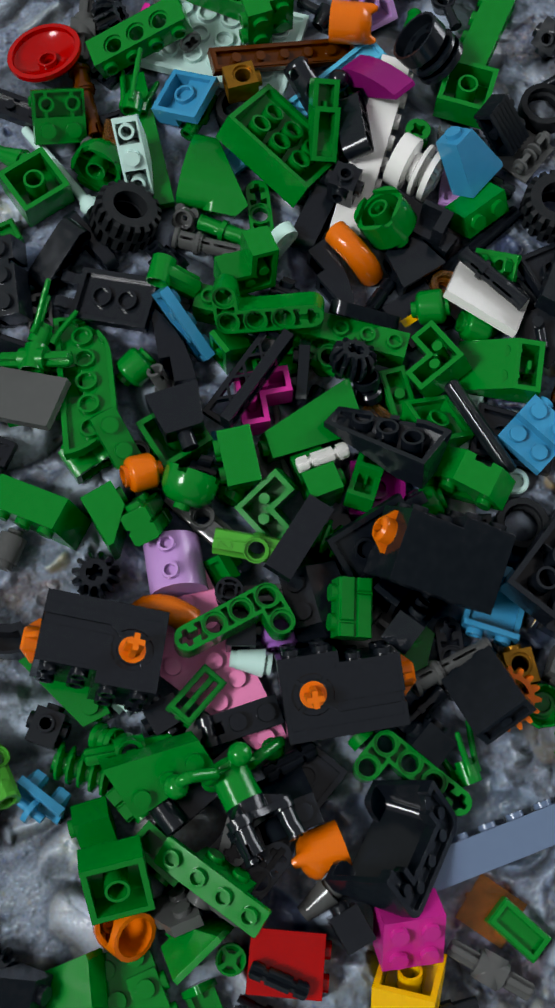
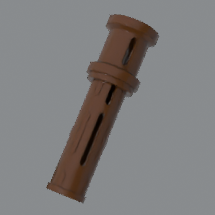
[68,63,104,138]

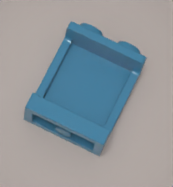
[460,566,525,647]

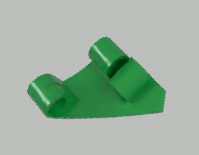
[176,134,249,217]

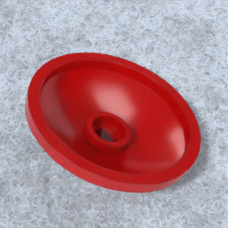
[7,23,82,83]

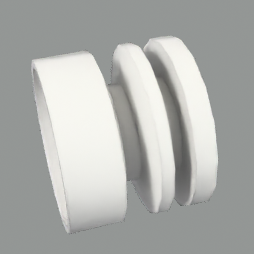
[382,132,444,203]

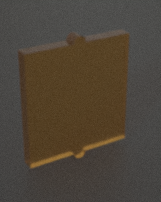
[455,874,527,949]

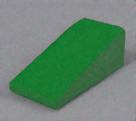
[378,365,415,421]

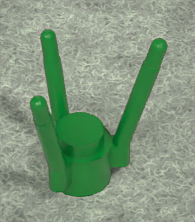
[118,47,160,116]
[27,278,79,346]
[442,720,482,787]

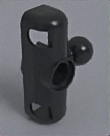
[284,56,349,114]

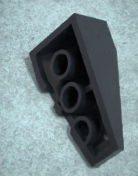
[324,406,452,489]

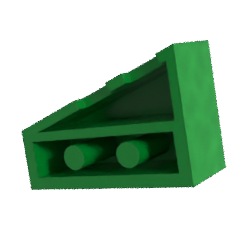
[0,473,92,551]
[98,731,214,820]

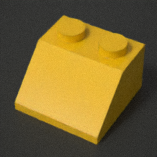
[371,953,447,1008]

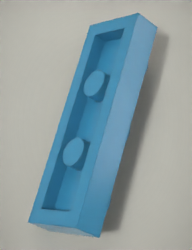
[151,286,215,362]

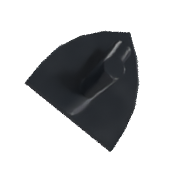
[515,309,555,369]

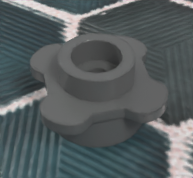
[171,203,200,232]

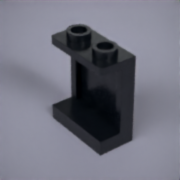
[441,645,537,745]

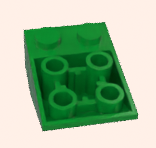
[458,338,546,404]

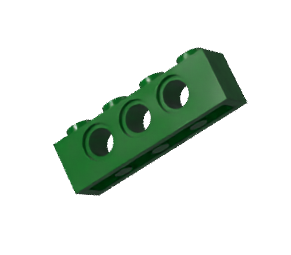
[85,0,194,79]

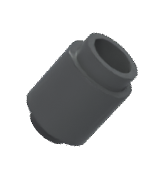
[0,528,28,572]

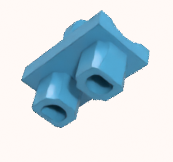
[16,769,71,825]

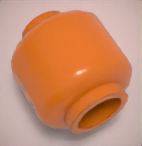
[119,453,164,493]

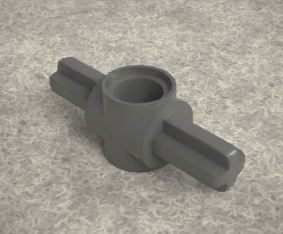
[70,0,99,63]
[446,939,535,1001]

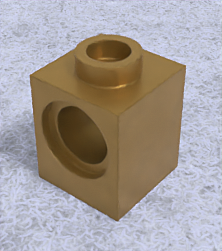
[222,60,262,104]
[500,644,541,688]

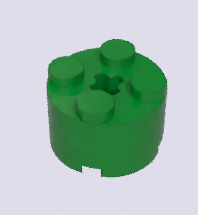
[354,186,417,250]

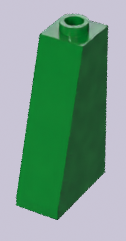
[258,379,359,463]
[44,948,108,1008]

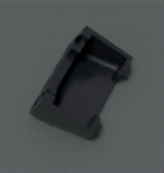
[325,780,457,918]

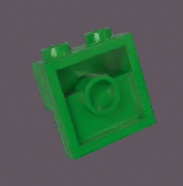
[238,0,294,45]

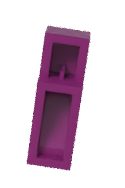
[341,55,415,100]

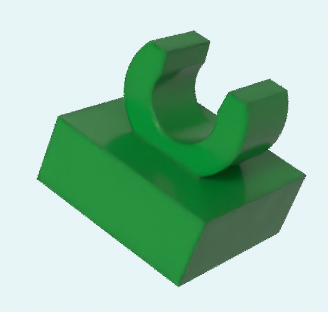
[203,554,243,584]

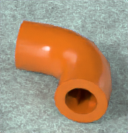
[325,221,383,287]
[131,593,200,630]

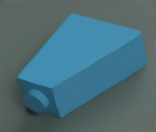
[436,126,503,198]

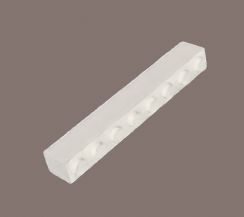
[329,54,414,240]

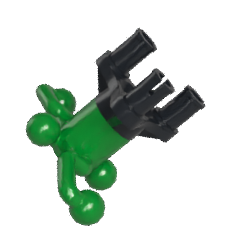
[163,736,307,869]

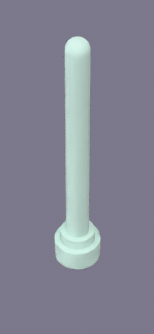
[21,126,96,219]

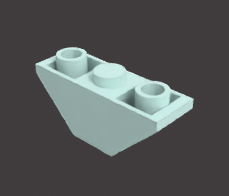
[111,114,154,194]

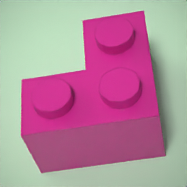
[233,365,293,436]

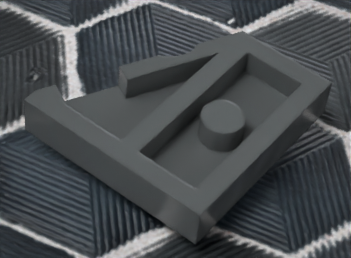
[147,885,204,938]

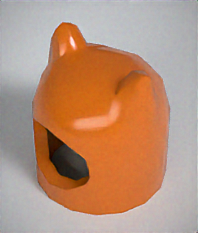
[328,0,378,45]
[291,820,353,880]
[93,912,156,963]

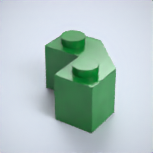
[433,446,516,511]
[67,796,118,849]

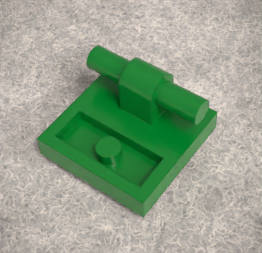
[28,87,87,145]

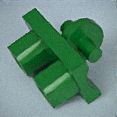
[475,247,522,282]

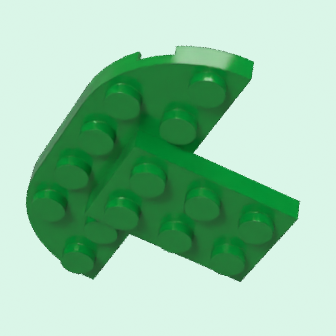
[8,317,118,460]

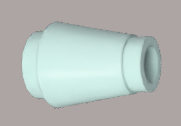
[229,648,273,678]

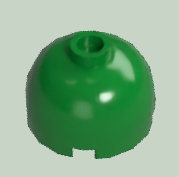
[71,138,123,192]
[161,462,221,512]

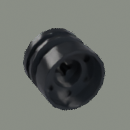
[394,11,463,85]

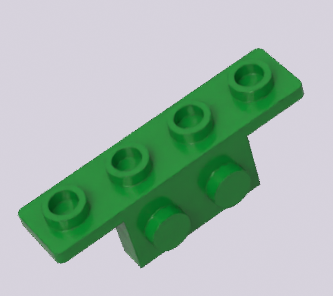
[154,836,272,938]

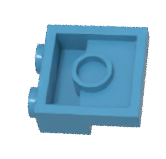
[151,69,220,127]
[497,394,555,476]

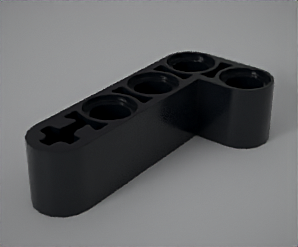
[148,738,254,837]

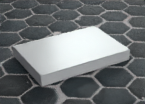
[442,261,529,338]

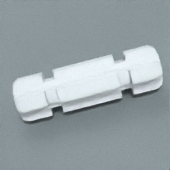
[295,442,350,473]

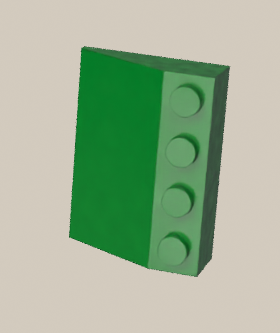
[216,83,344,208]

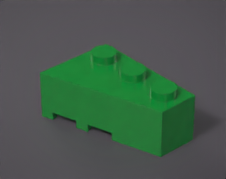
[18,657,114,731]

